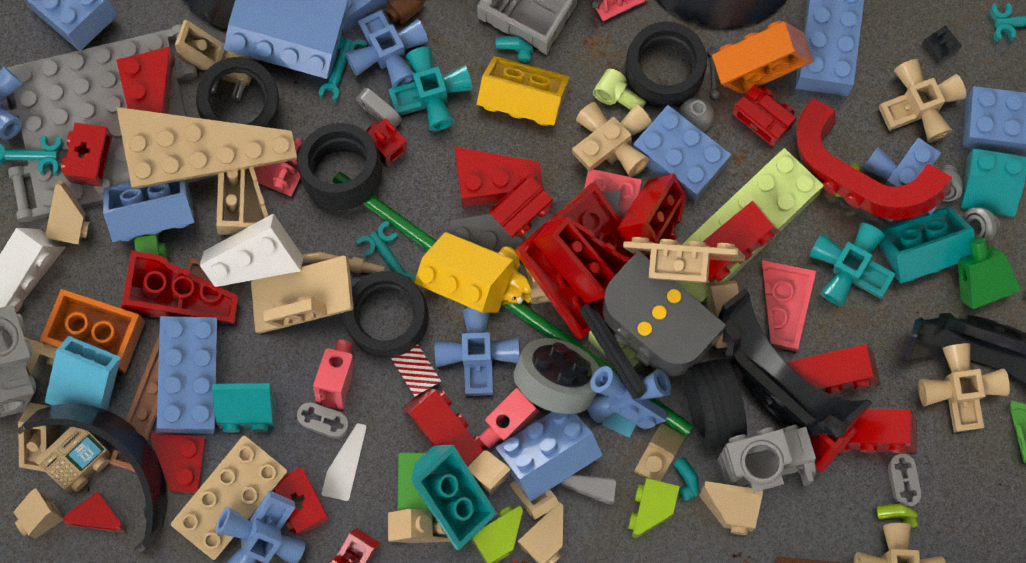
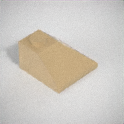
[699,481,763,535]

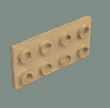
[623,237,745,283]
[251,256,353,334]
[171,436,287,560]

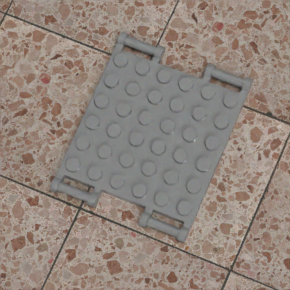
[0,24,218,223]

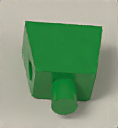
[958,238,1021,309]

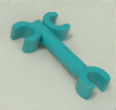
[990,3,1026,42]
[319,35,368,103]
[0,136,63,176]
[356,221,416,293]

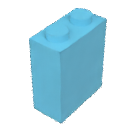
[44,336,121,410]

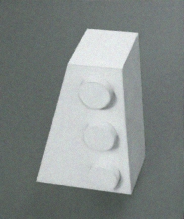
[200,213,303,287]
[0,228,66,312]

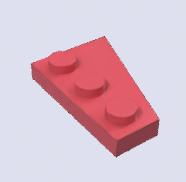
[762,260,816,352]

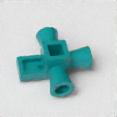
[388,47,473,131]
[809,222,896,307]

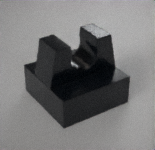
[923,25,962,63]

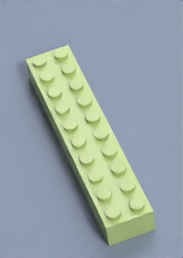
[588,148,824,370]

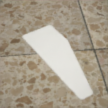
[322,423,366,501]

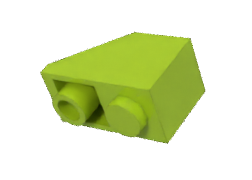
[628,478,680,538]
[471,505,523,563]

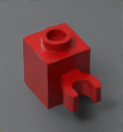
[366,118,407,167]

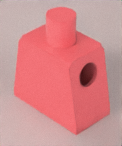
[313,340,355,411]
[479,388,542,449]

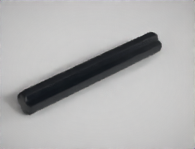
[579,303,647,399]

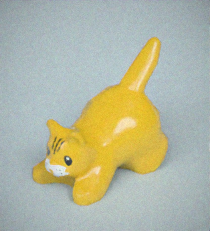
[497,246,532,305]

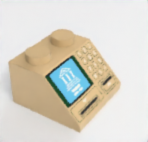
[35,427,112,494]

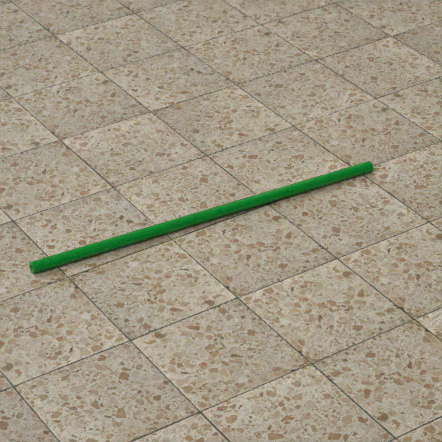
[332,171,694,437]

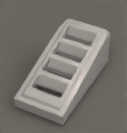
[559,475,616,505]

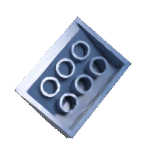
[224,0,349,79]

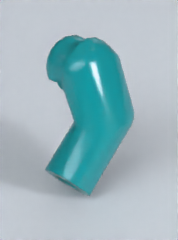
[496,36,534,62]
[674,457,699,501]

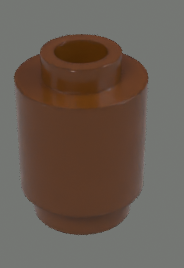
[385,0,425,24]

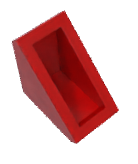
[63,491,126,532]

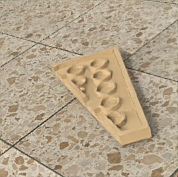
[116,107,297,190]

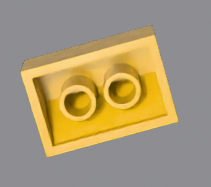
[476,56,570,126]
[414,232,515,313]

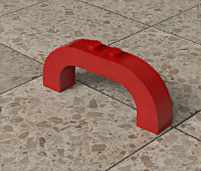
[796,98,952,220]

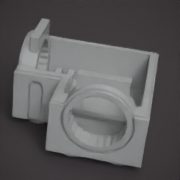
[477,0,578,55]
[0,305,36,418]
[717,425,816,493]

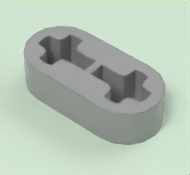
[356,88,402,128]
[297,402,349,439]
[888,453,921,508]

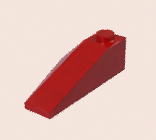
[120,250,238,324]

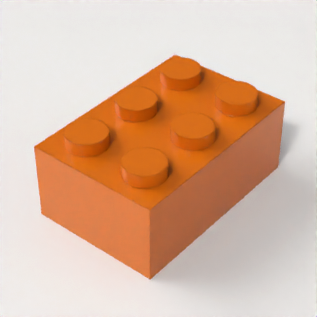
[712,21,814,94]
[40,289,146,373]

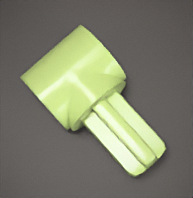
[593,69,646,110]

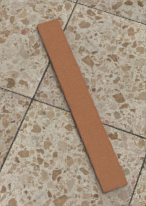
[108,257,211,473]

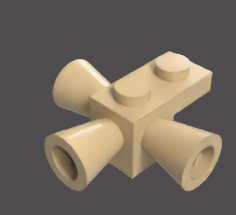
[878,59,966,143]
[572,102,652,177]
[918,343,1010,433]
[853,523,946,563]

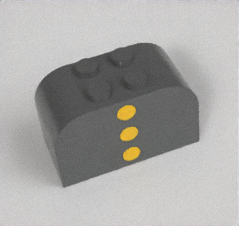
[602,250,726,376]

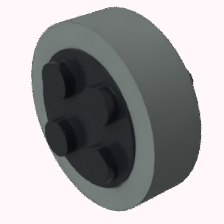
[514,338,600,414]

